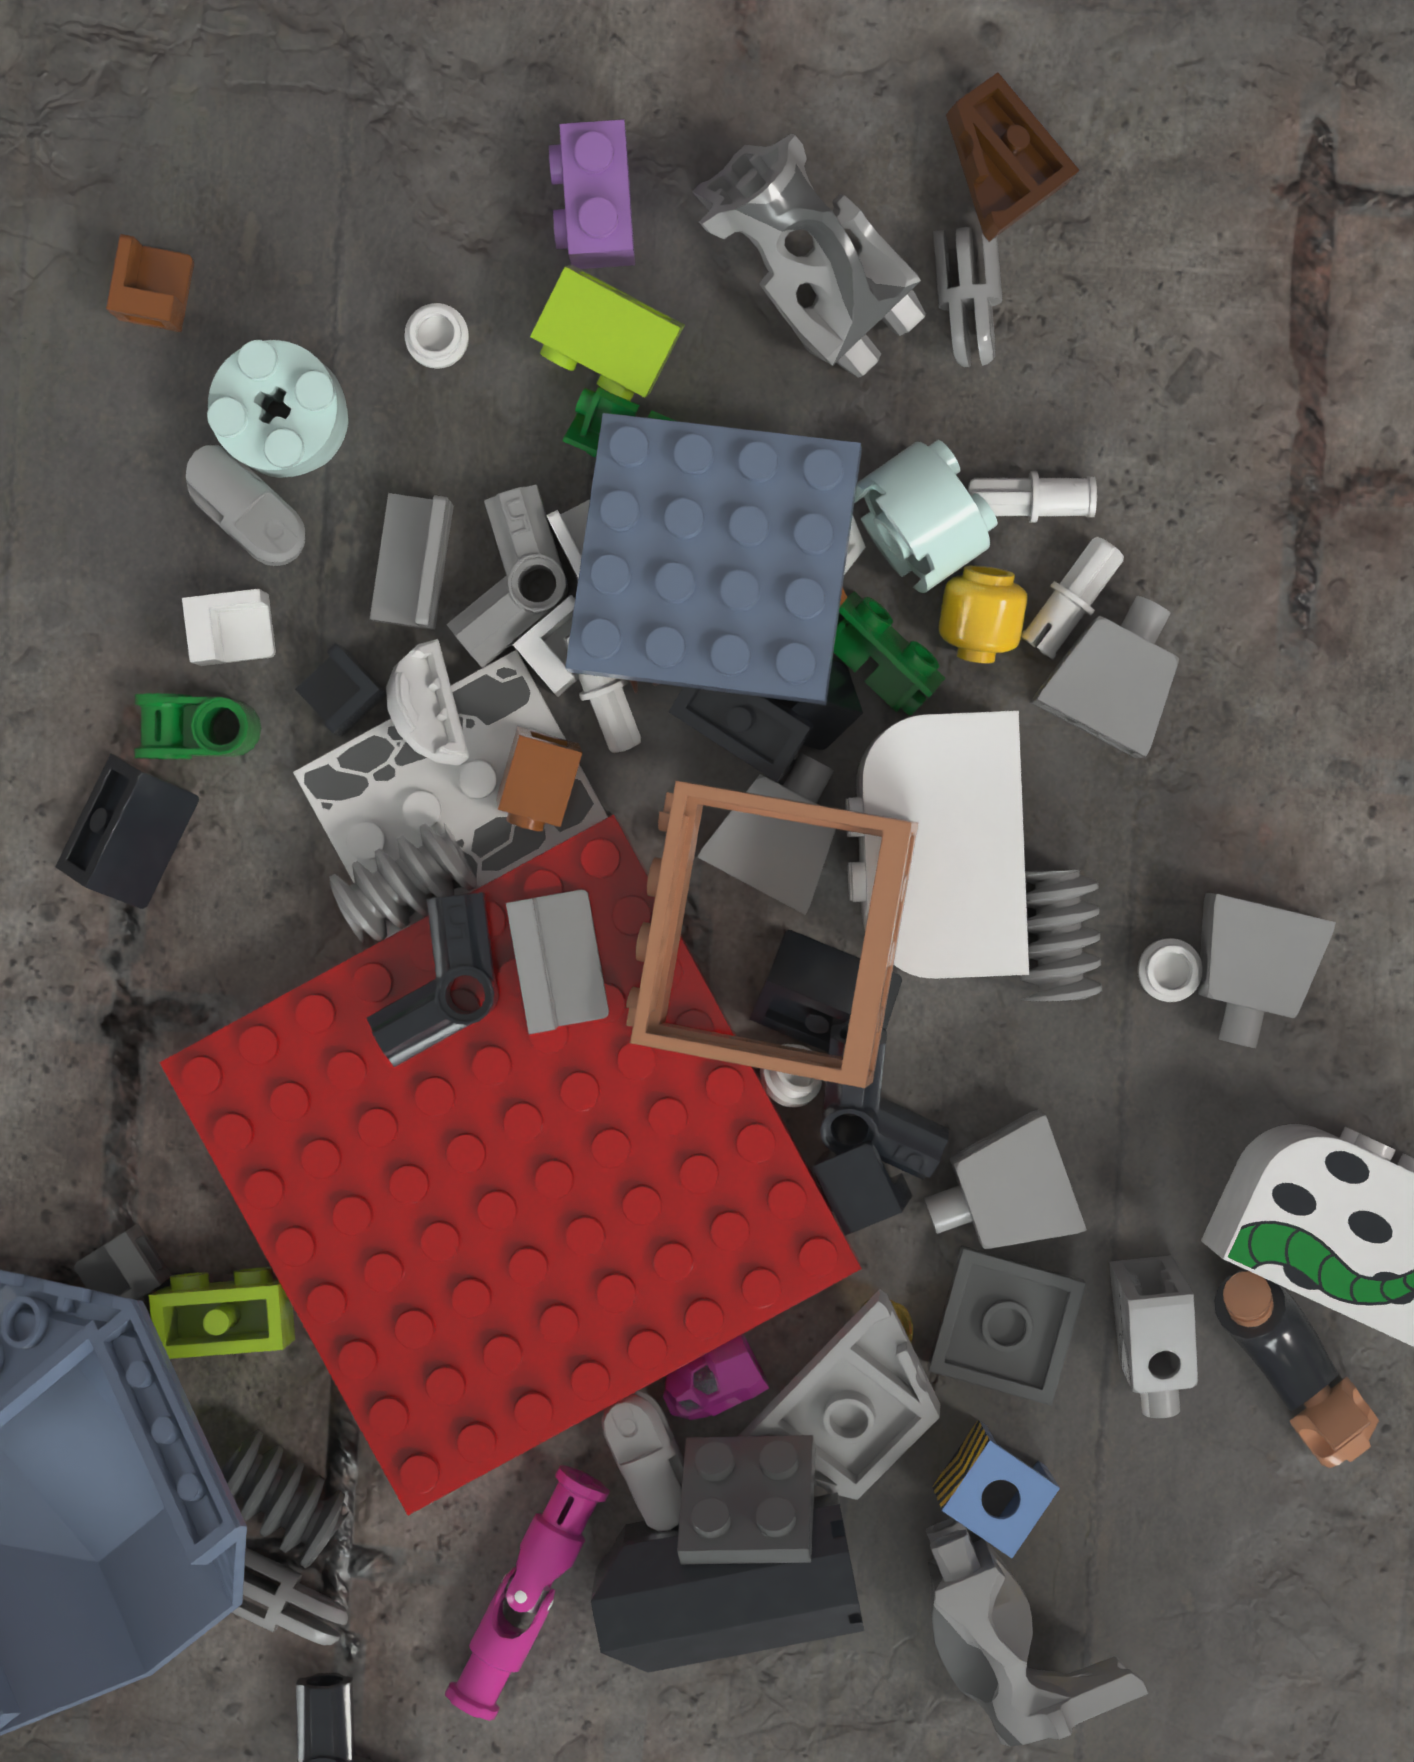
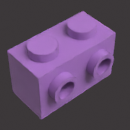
[549,120,635,269]

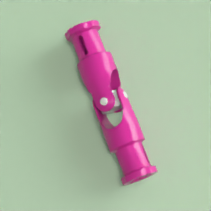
[445,1465,610,1721]

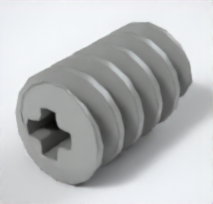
[329,823,477,944]
[1020,870,1102,1001]

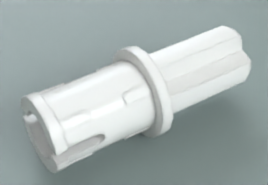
[968,471,1097,523]
[1021,537,1124,660]
[563,635,641,753]

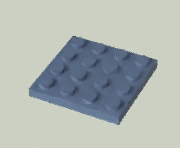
[565,413,862,705]

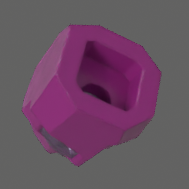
[663,1334,769,1420]

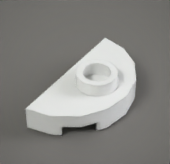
[386,639,469,766]

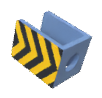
[933,1420,1060,1558]

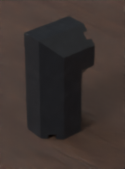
[591,1492,864,1673]

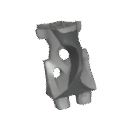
[692,134,926,378]
[926,1518,1148,1746]

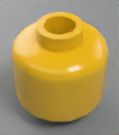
[939,566,1027,663]

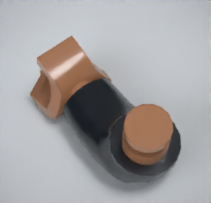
[1214,1270,1379,1468]

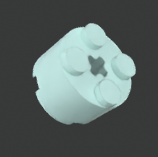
[207,340,348,478]
[854,440,998,593]

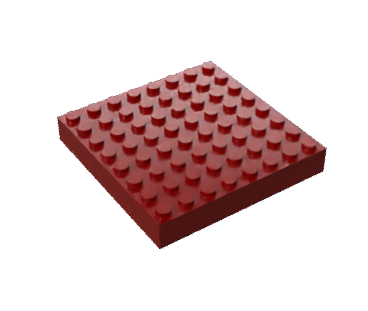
[159,814,862,1516]

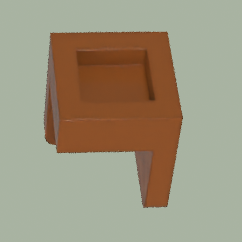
[106,234,194,333]

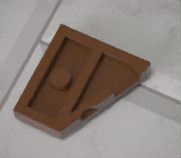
[946,72,1080,242]

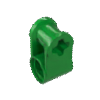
[134,693,262,760]

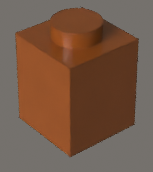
[496,726,582,831]

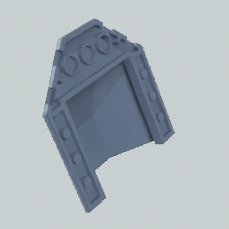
[0,1270,247,1736]

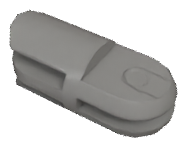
[933,227,1002,367]
[186,445,305,566]
[601,1390,684,1531]
[232,1547,348,1645]

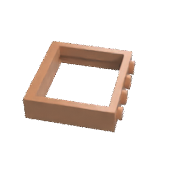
[626,781,919,1088]

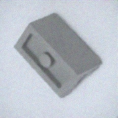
[370,493,454,630]
[506,889,609,1034]

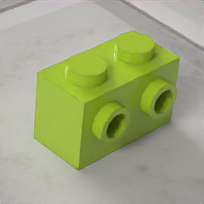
[530,265,685,401]
[149,1267,295,1359]

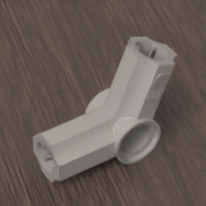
[447,485,569,668]

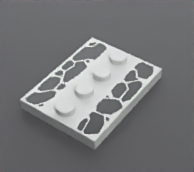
[293,650,608,939]

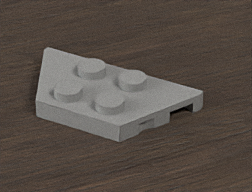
[738,1289,940,1500]

